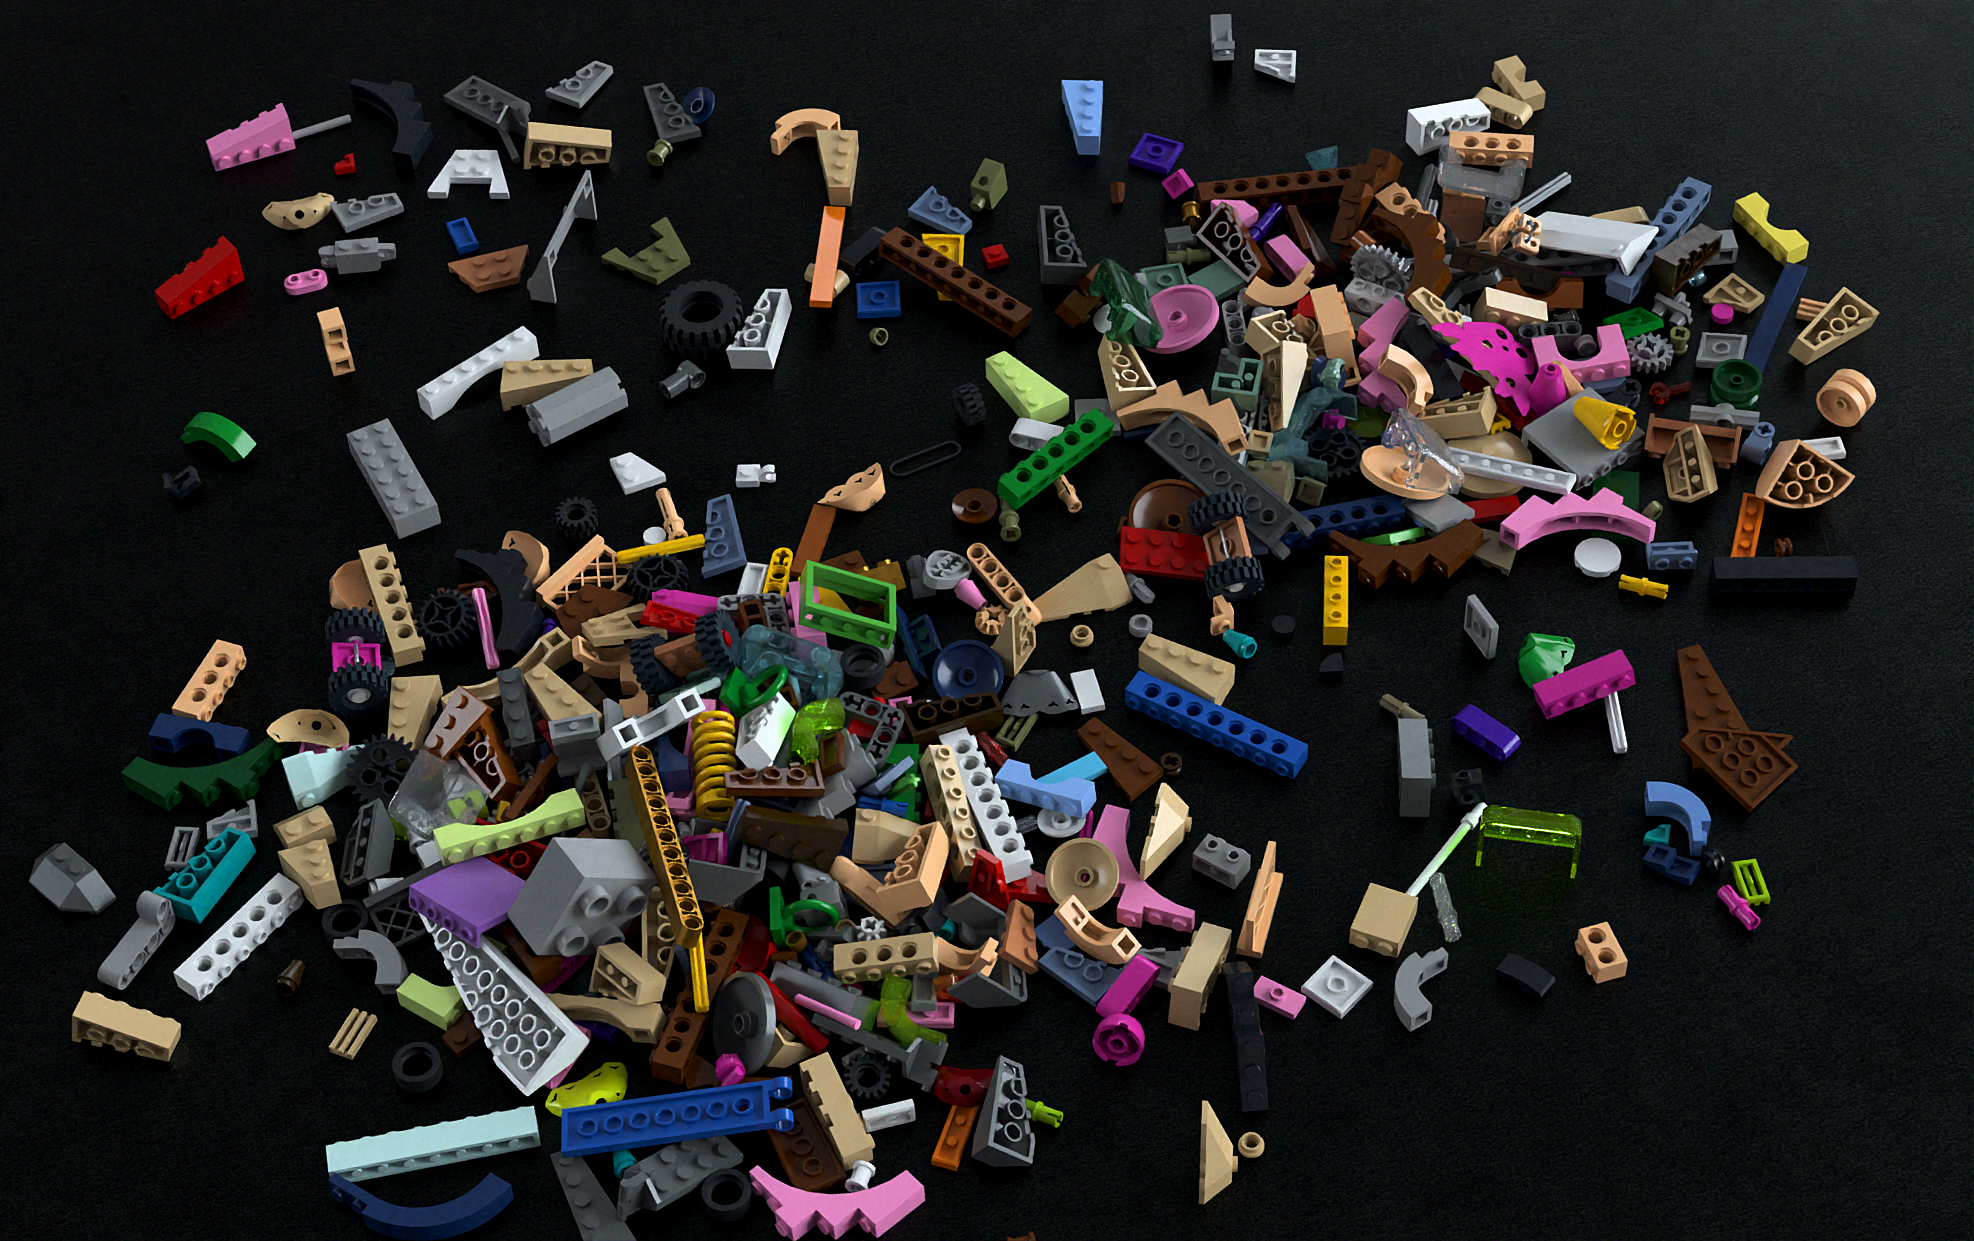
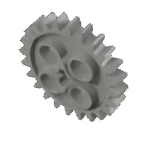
[1350,244,1414,294]

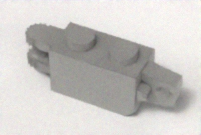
[318,237,396,274]

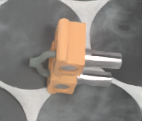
[1506,213,1542,257]

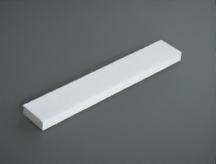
[1439,446,1576,496]

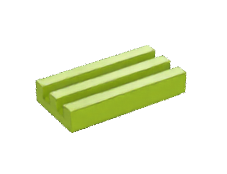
[1730,859,1770,907]

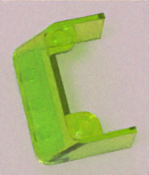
[1476,805,1582,878]

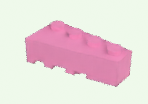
[206,103,296,171]
[785,581,828,668]

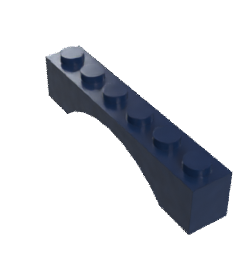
[654,699,691,793]

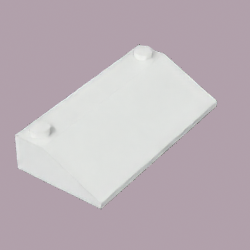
[1511,211,1659,276]

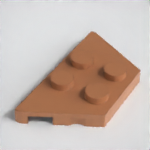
[448,245,529,293]

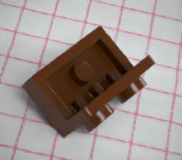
[864,660,919,701]

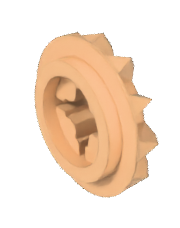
[975,604,1010,636]

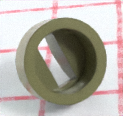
[869,327,888,345]

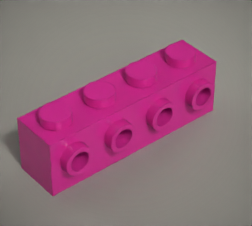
[1533,649,1635,719]

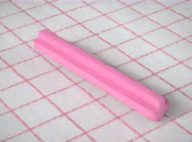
[472,588,500,670]

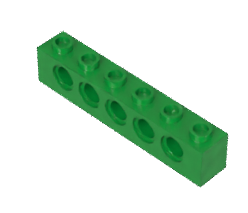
[997,408,1114,510]

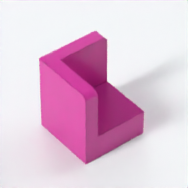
[1161,169,1194,200]

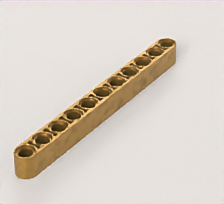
[625,746,704,949]

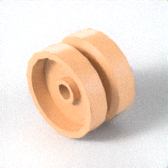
[1816,369,1876,427]

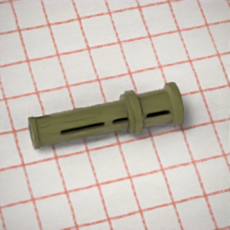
[999,496,1021,541]

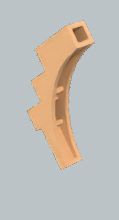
[1116,380,1249,456]

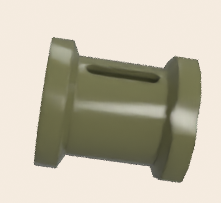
[646,139,673,166]
[1669,326,1690,356]

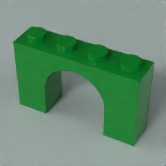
[855,743,923,824]

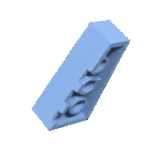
[1062,80,1103,155]

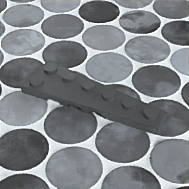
[550,1151,636,1241]

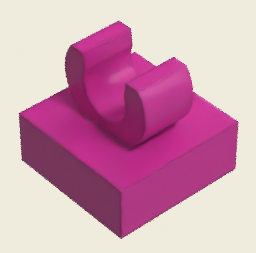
[1322,407,1347,430]

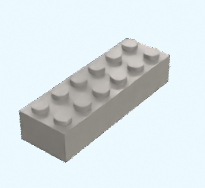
[346,418,441,539]

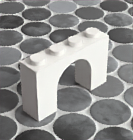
[595,687,706,762]

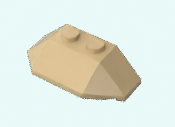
[1663,424,1718,503]

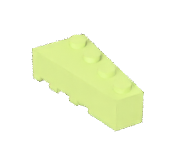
[986,351,1069,424]

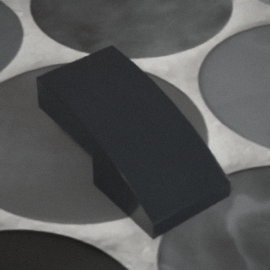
[1495,953,1555,997]

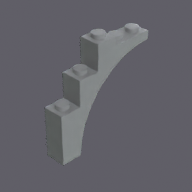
[780,728,877,859]

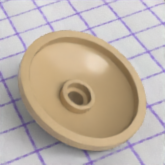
[1045,838,1119,912]

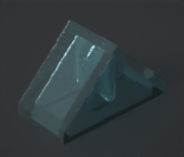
[1305,145,1338,170]

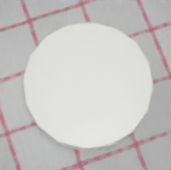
[1574,538,1621,578]

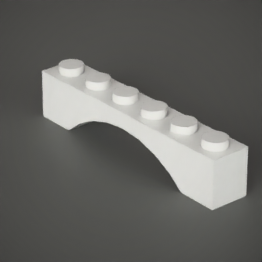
[417,326,539,420]

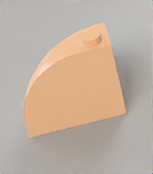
[1755,439,1855,508]

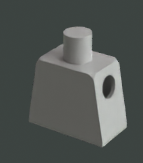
[793,881,849,927]

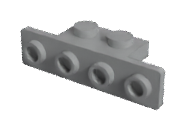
[603,698,644,781]

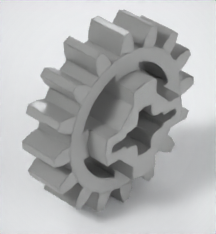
[1626,332,1674,374]

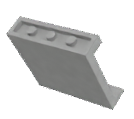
[1521,387,1646,491]

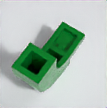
[180,412,256,462]

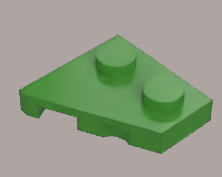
[1361,527,1425,546]

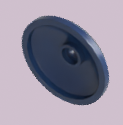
[932,639,1004,699]

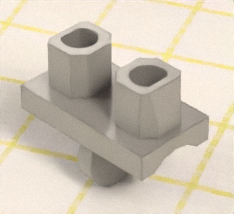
[1651,292,1693,328]

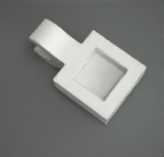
[736,464,776,487]

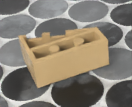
[1470,287,1548,335]
[278,839,342,909]

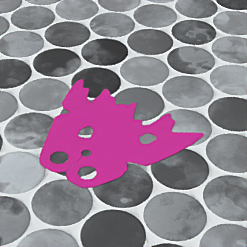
[1431,322,1534,416]

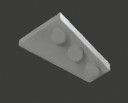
[545,61,613,109]
[329,193,404,233]

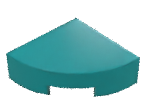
[1643,824,1671,846]

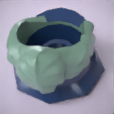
[1309,355,1347,398]

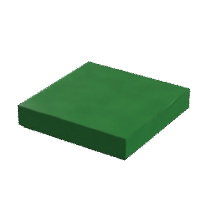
[1603,307,1664,340]

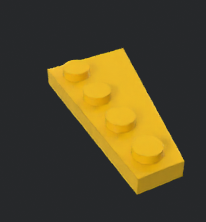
[922,234,964,301]

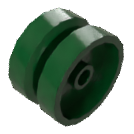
[1709,359,1762,411]

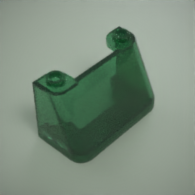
[1088,258,1164,349]

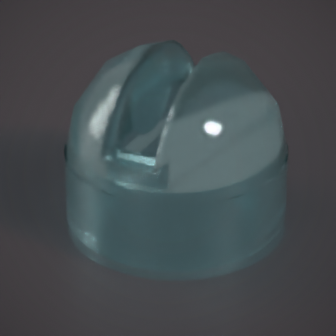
[1688,269,1707,287]

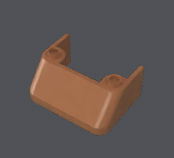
[1644,413,1742,469]

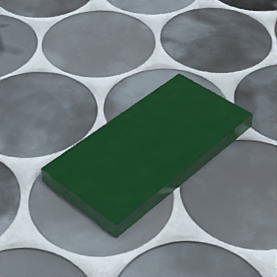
[1590,470,1639,545]

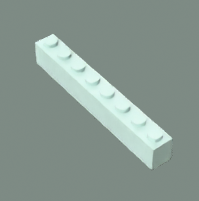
[326,1106,541,1182]

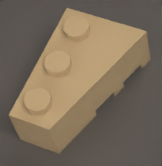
[1417,386,1497,442]
[589,942,666,1005]

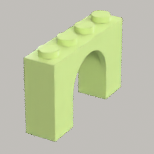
[396,933,510,1031]

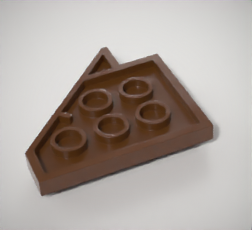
[1678,726,1798,812]

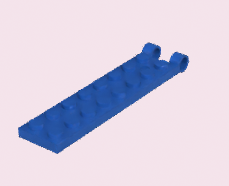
[561,1076,794,1158]

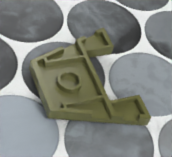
[601,217,690,285]

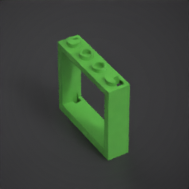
[798,560,896,650]

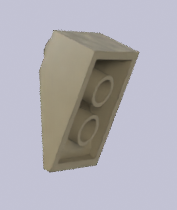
[1246,460,1296,521]

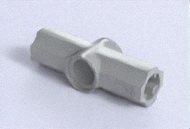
[1689,403,1760,430]

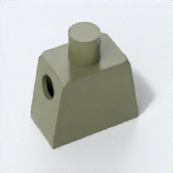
[970,158,1008,212]

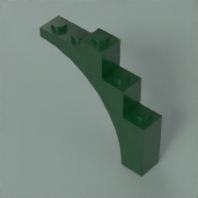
[121,734,285,811]

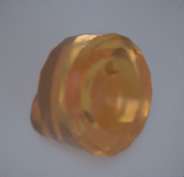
[932,973,959,999]

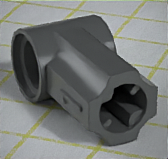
[659,360,706,399]
[906,555,936,599]

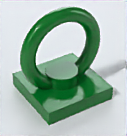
[719,664,788,721]
[769,887,839,953]

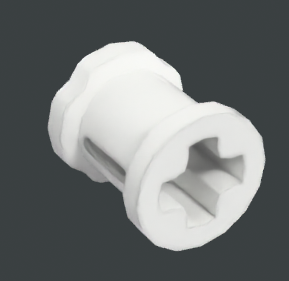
[845,1160,875,1193]

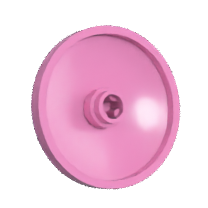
[1134,284,1219,354]

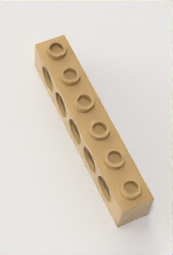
[359,544,426,667]
[919,745,982,882]

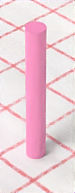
[794,994,861,1030]

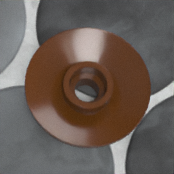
[952,488,997,524]

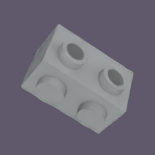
[1192,834,1251,890]

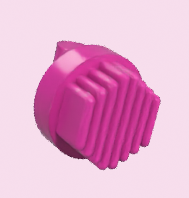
[715,1053,745,1086]

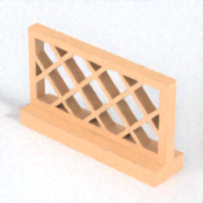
[536,534,633,612]
[1236,841,1283,958]

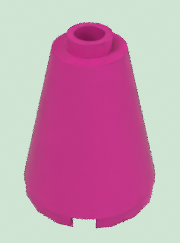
[1527,363,1568,421]

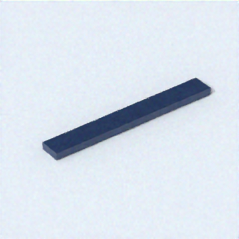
[1743,262,1808,374]

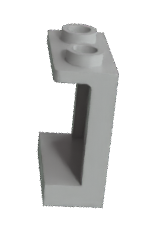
[548,712,607,777]

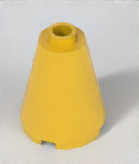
[1573,396,1636,450]

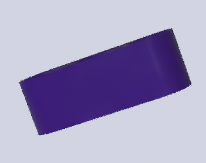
[1451,704,1521,761]

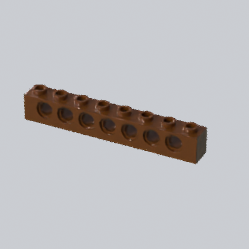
[1197,166,1358,216]
[878,226,1032,338]
[649,908,750,1085]

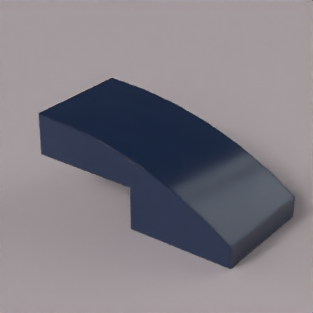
[1643,842,1701,886]

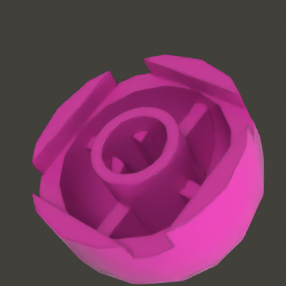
[1092,1013,1145,1066]

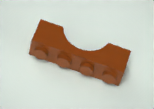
[1494,277,1584,312]

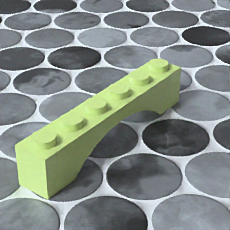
[433,788,586,866]

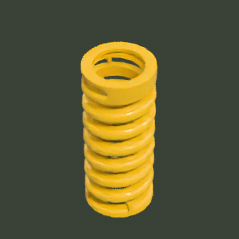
[691,710,740,822]

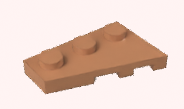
[998,899,1038,975]

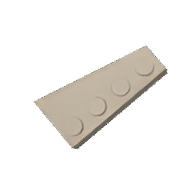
[524,122,612,169]
[1139,633,1235,706]
[523,662,605,735]
[386,675,443,769]
[1168,922,1232,1031]
[72,991,181,1061]

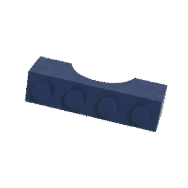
[148,713,252,762]

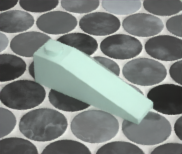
[282,744,383,810]

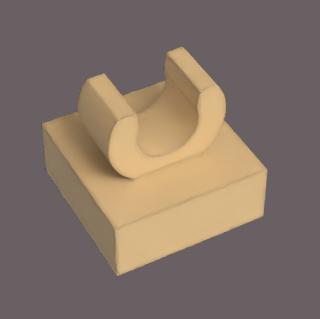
[1246,429,1273,457]

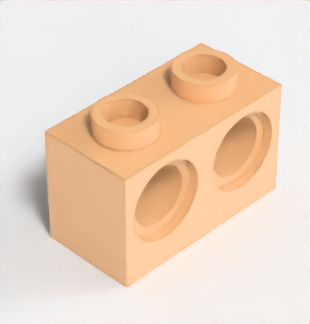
[1575,922,1628,983]

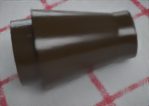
[275,960,305,997]

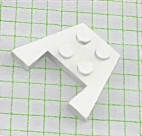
[428,150,509,199]

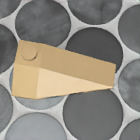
[1139,783,1192,881]
[851,808,922,865]

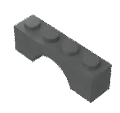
[496,666,541,764]

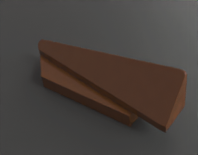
[1283,205,1340,278]

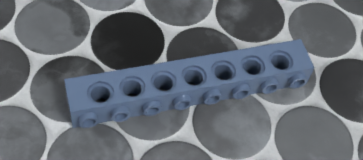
[1605,176,1711,304]

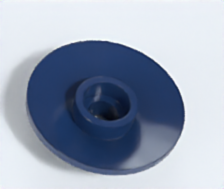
[681,87,715,125]

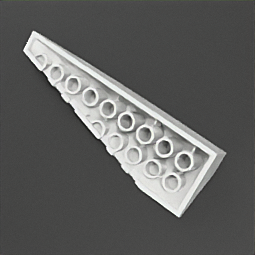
[418,912,590,1096]

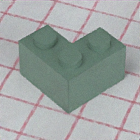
[1211,358,1264,412]

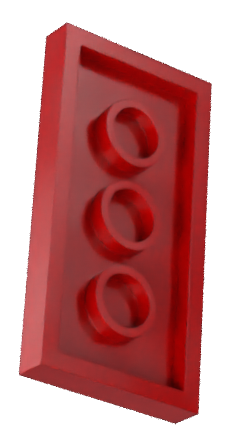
[1119,526,1210,582]

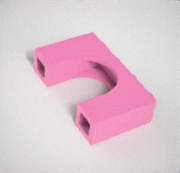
[1531,324,1630,384]

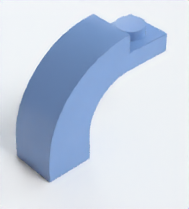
[1644,782,1711,856]

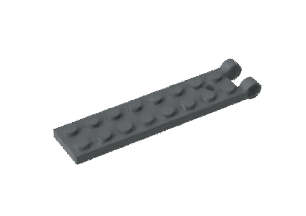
[1145,410,1315,561]

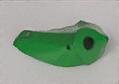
[1518,633,1575,689]

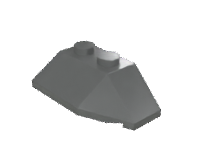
[340,798,395,888]
[29,843,117,914]

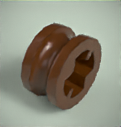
[1774,538,1792,557]

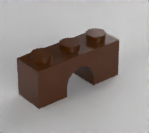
[1054,264,1117,329]

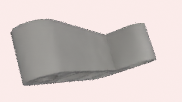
[97,890,176,990]

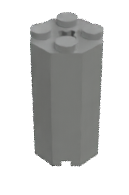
[525,366,628,446]

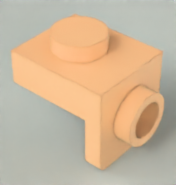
[1210,594,1234,636]

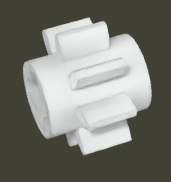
[855,916,887,942]

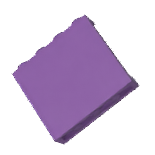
[409,856,526,948]

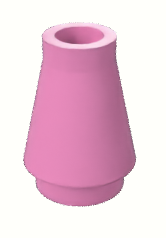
[954,578,988,612]

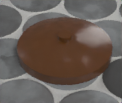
[1127,479,1207,535]

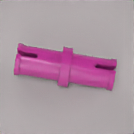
[1717,885,1761,930]

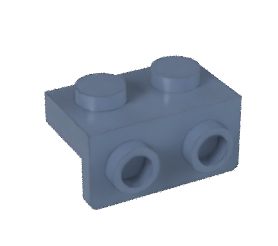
[1645,541,1698,570]

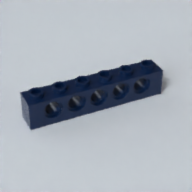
[1266,493,1405,554]

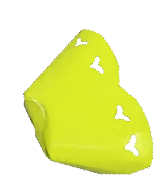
[545,1062,628,1118]

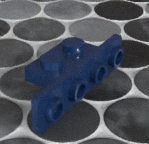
[896,604,942,682]

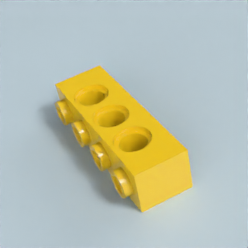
[1323,556,1348,645]

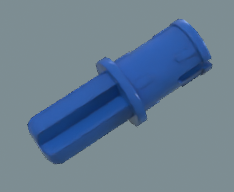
[858,796,908,818]

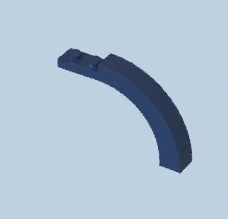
[328,1172,514,1241]

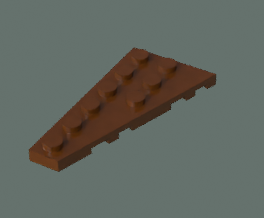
[1676,644,1750,774]

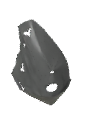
[1000,670,1080,717]

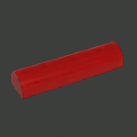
[755,972,834,1055]

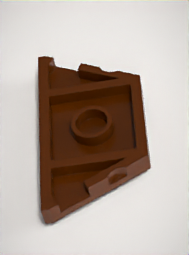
[555,583,635,641]

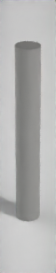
[292,114,351,140]

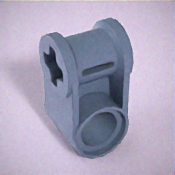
[1739,422,1775,466]

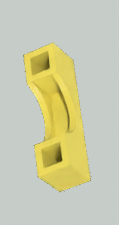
[1733,192,1809,266]

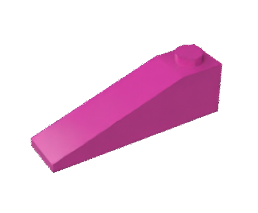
[652,589,737,637]

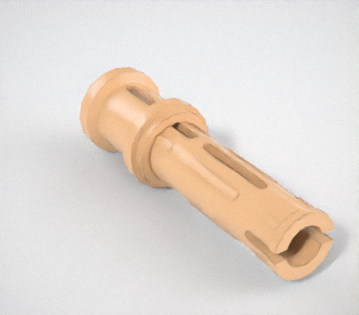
[655,488,688,541]

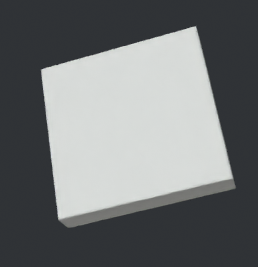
[1301,955,1373,1019]

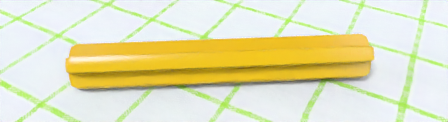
[617,534,705,565]
[689,932,709,1013]

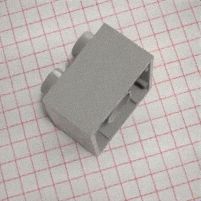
[507,837,657,957]

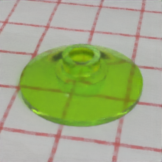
[1346,404,1391,438]

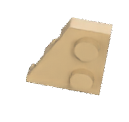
[1703,273,1764,314]

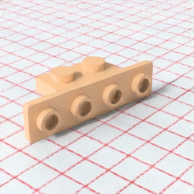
[1477,207,1522,256]

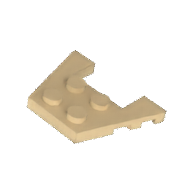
[581,603,668,647]

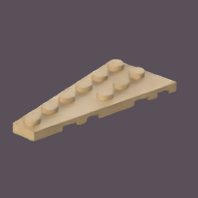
[1407,287,1535,389]

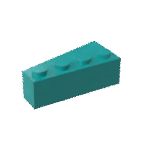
[152,827,256,924]

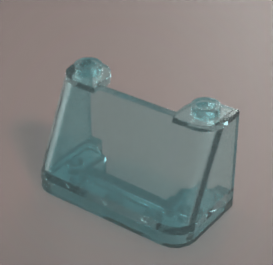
[742,624,845,708]

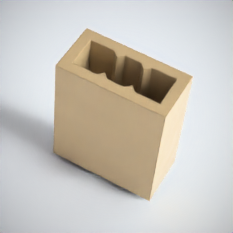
[1349,883,1418,958]

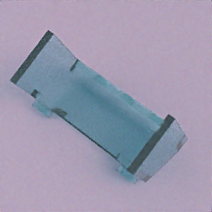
[1266,387,1358,487]

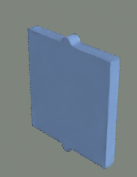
[1035,914,1077,950]

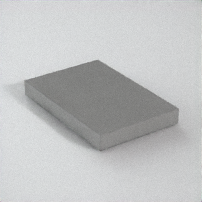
[1401,493,1475,533]

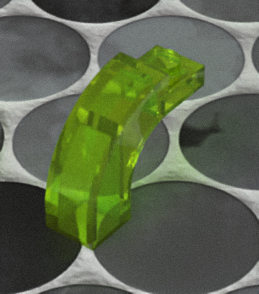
[790,698,845,765]
[881,973,947,1047]

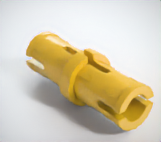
[1619,574,1668,599]

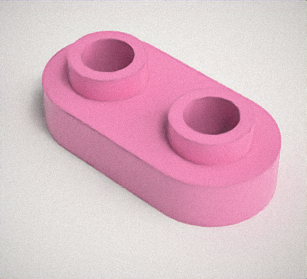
[284,269,328,295]

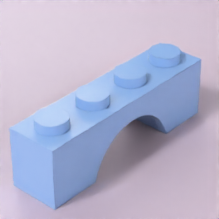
[994,759,1097,819]

